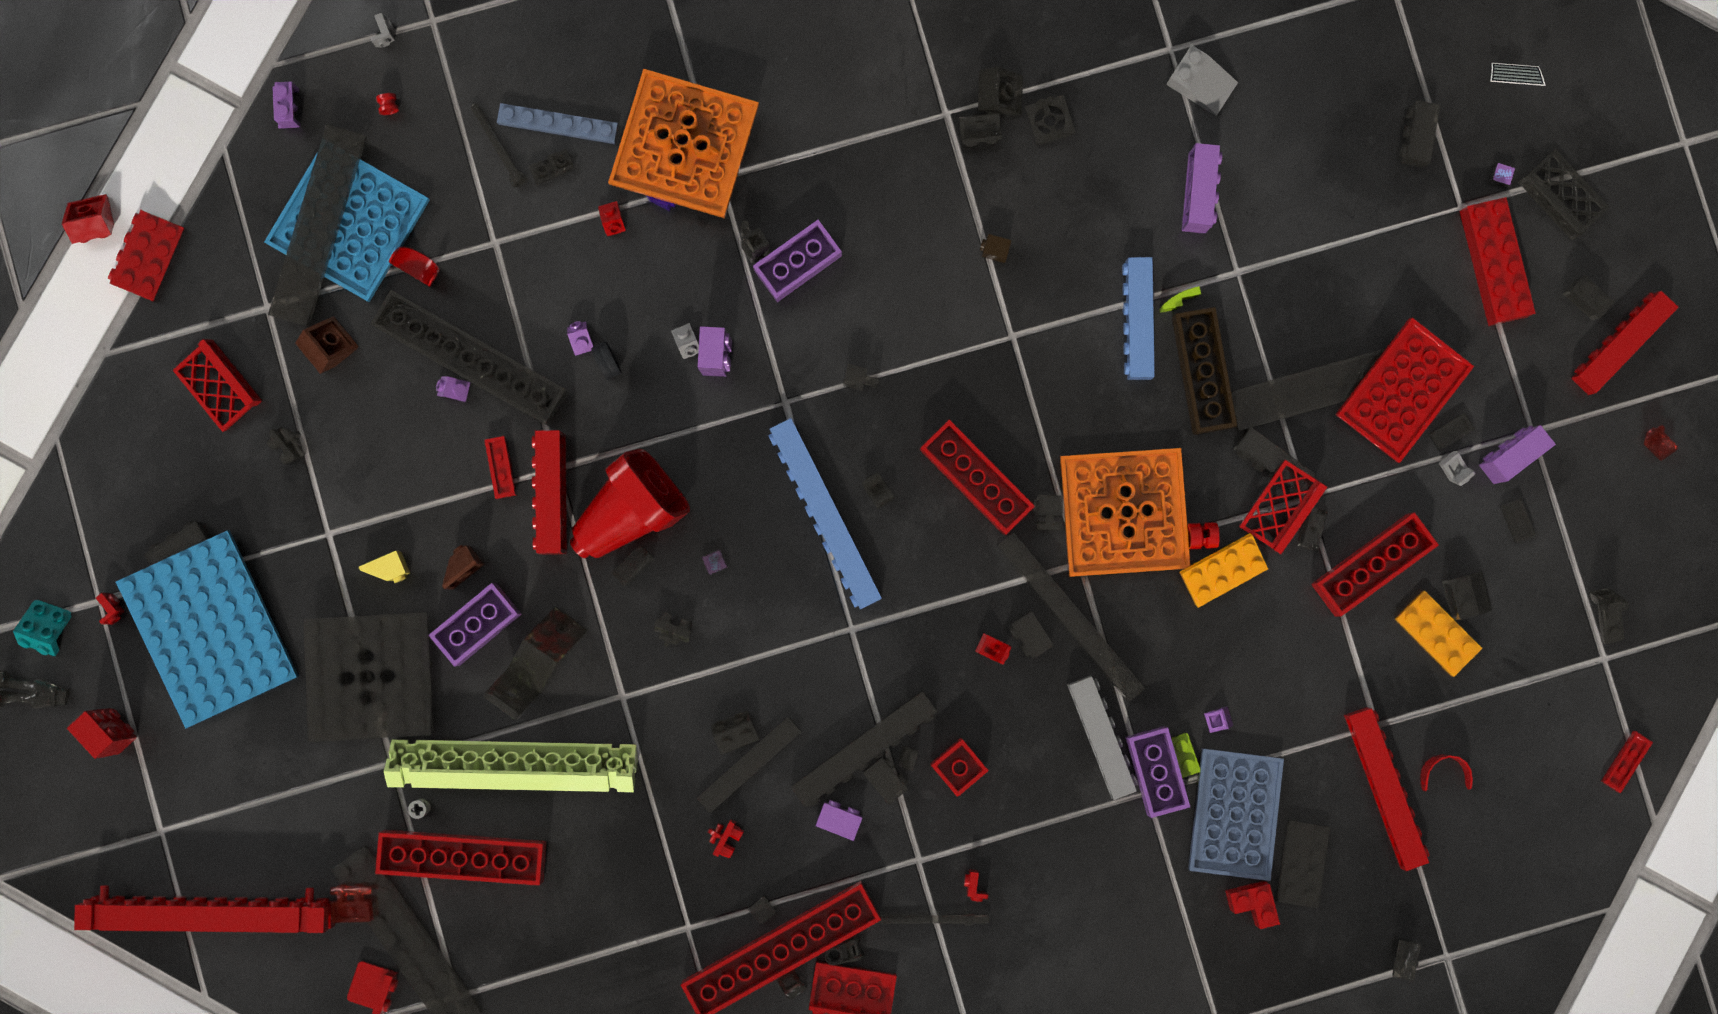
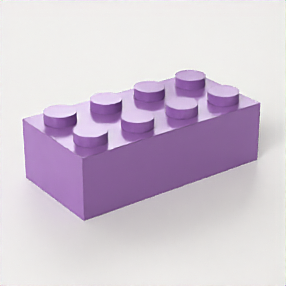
[1182,143,1222,233]
[753,220,842,302]
[429,583,522,667]
[1125,726,1190,818]

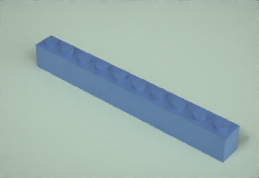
[768,418,882,609]

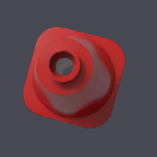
[570,449,690,558]

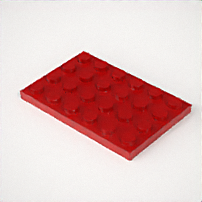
[1336,318,1474,463]

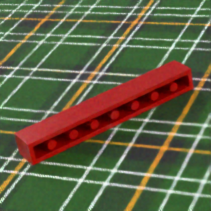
[1344,707,1429,871]

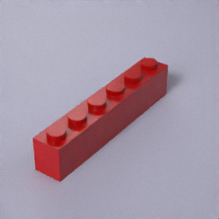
[1571,291,1678,395]

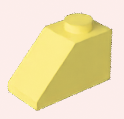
[359,551,410,583]

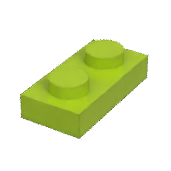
[1171,733,1200,778]

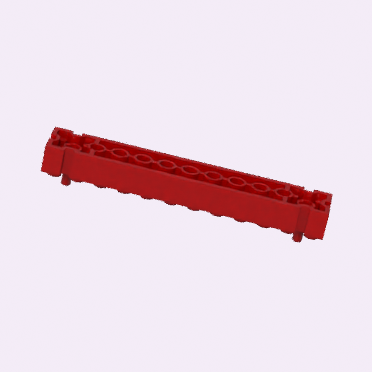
[74,885,336,933]

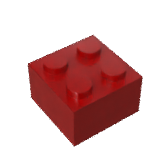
[930,738,989,797]

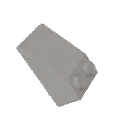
[1166,45,1238,116]

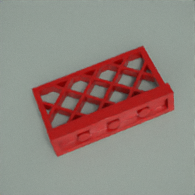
[173,339,262,432]
[1239,460,1327,554]

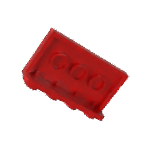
[108,210,185,302]
[809,961,897,1014]

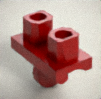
[708,819,744,858]

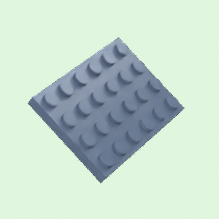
[1188,748,1284,881]

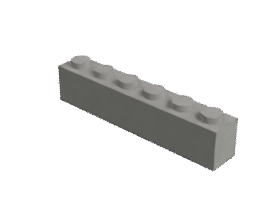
[1067,676,1138,800]

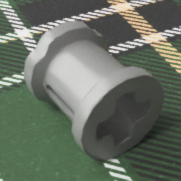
[408,799,431,819]

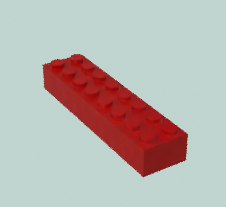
[375,830,547,885]

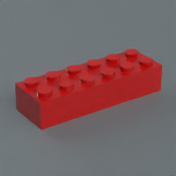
[1460,197,1536,326]
[920,420,1035,536]
[532,430,567,555]
[1311,512,1439,617]

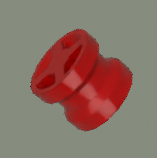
[376,93,399,115]

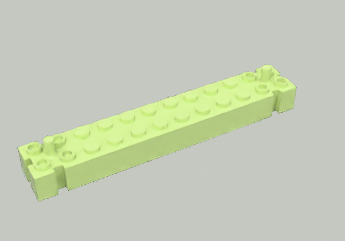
[384,739,638,792]

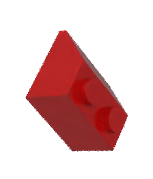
[62,194,114,244]

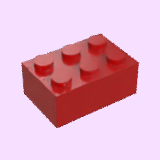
[67,708,137,759]

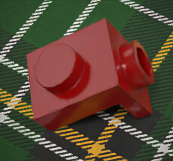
[598,201,626,236]
[96,593,125,625]
[975,633,1011,664]
[964,869,988,902]

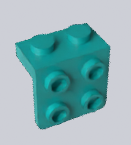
[13,600,72,656]

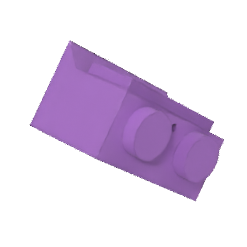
[273,82,300,129]

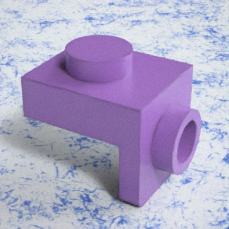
[567,321,594,356]
[436,376,470,402]

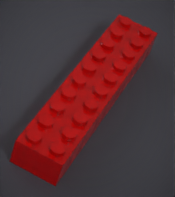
[681,881,881,1014]

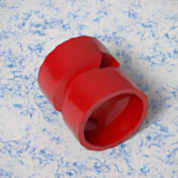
[1187,522,1219,549]

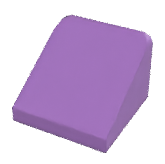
[1204,707,1233,733]

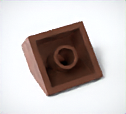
[295,316,359,374]

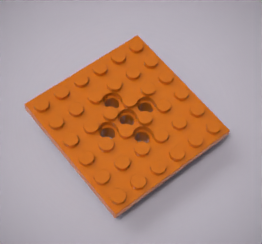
[608,69,759,218]
[1060,448,1190,577]

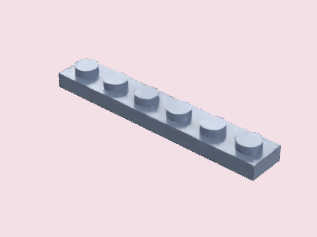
[497,103,619,144]

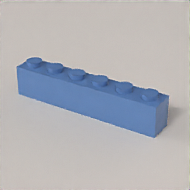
[1122,257,1155,380]

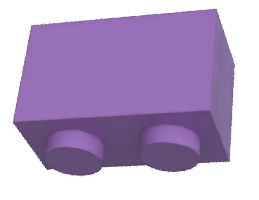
[816,800,862,841]

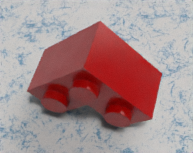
[1225,881,1280,929]

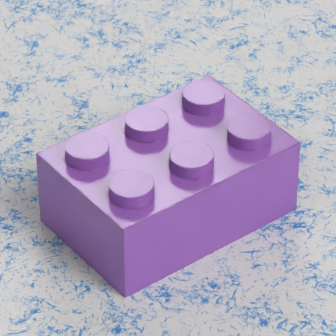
[698,326,732,377]
[1479,425,1556,484]

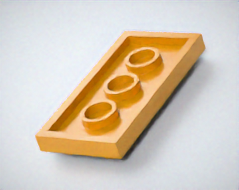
[1180,533,1268,608]
[1395,591,1482,677]

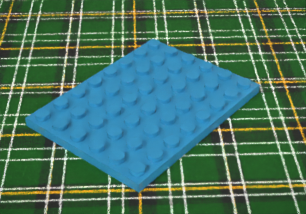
[116,530,299,729]

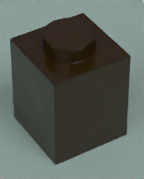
[980,234,1012,263]

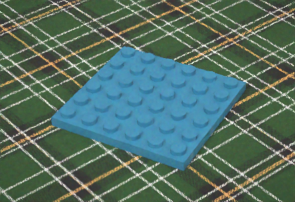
[264,140,430,302]

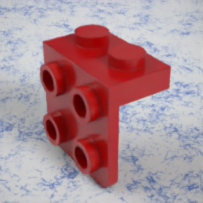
[347,961,399,1014]

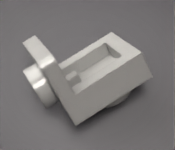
[370,13,395,48]
[671,323,699,359]
[1439,451,1476,486]

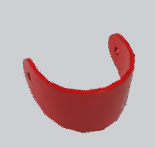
[389,247,440,287]
[1420,754,1473,791]

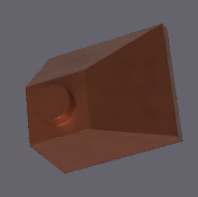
[442,545,485,590]

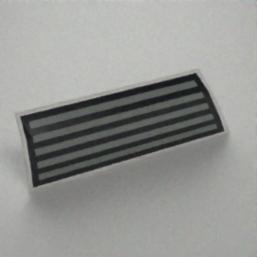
[1490,63,1545,86]

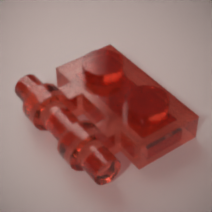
[330,884,374,923]

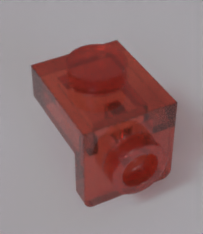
[1644,425,1678,461]

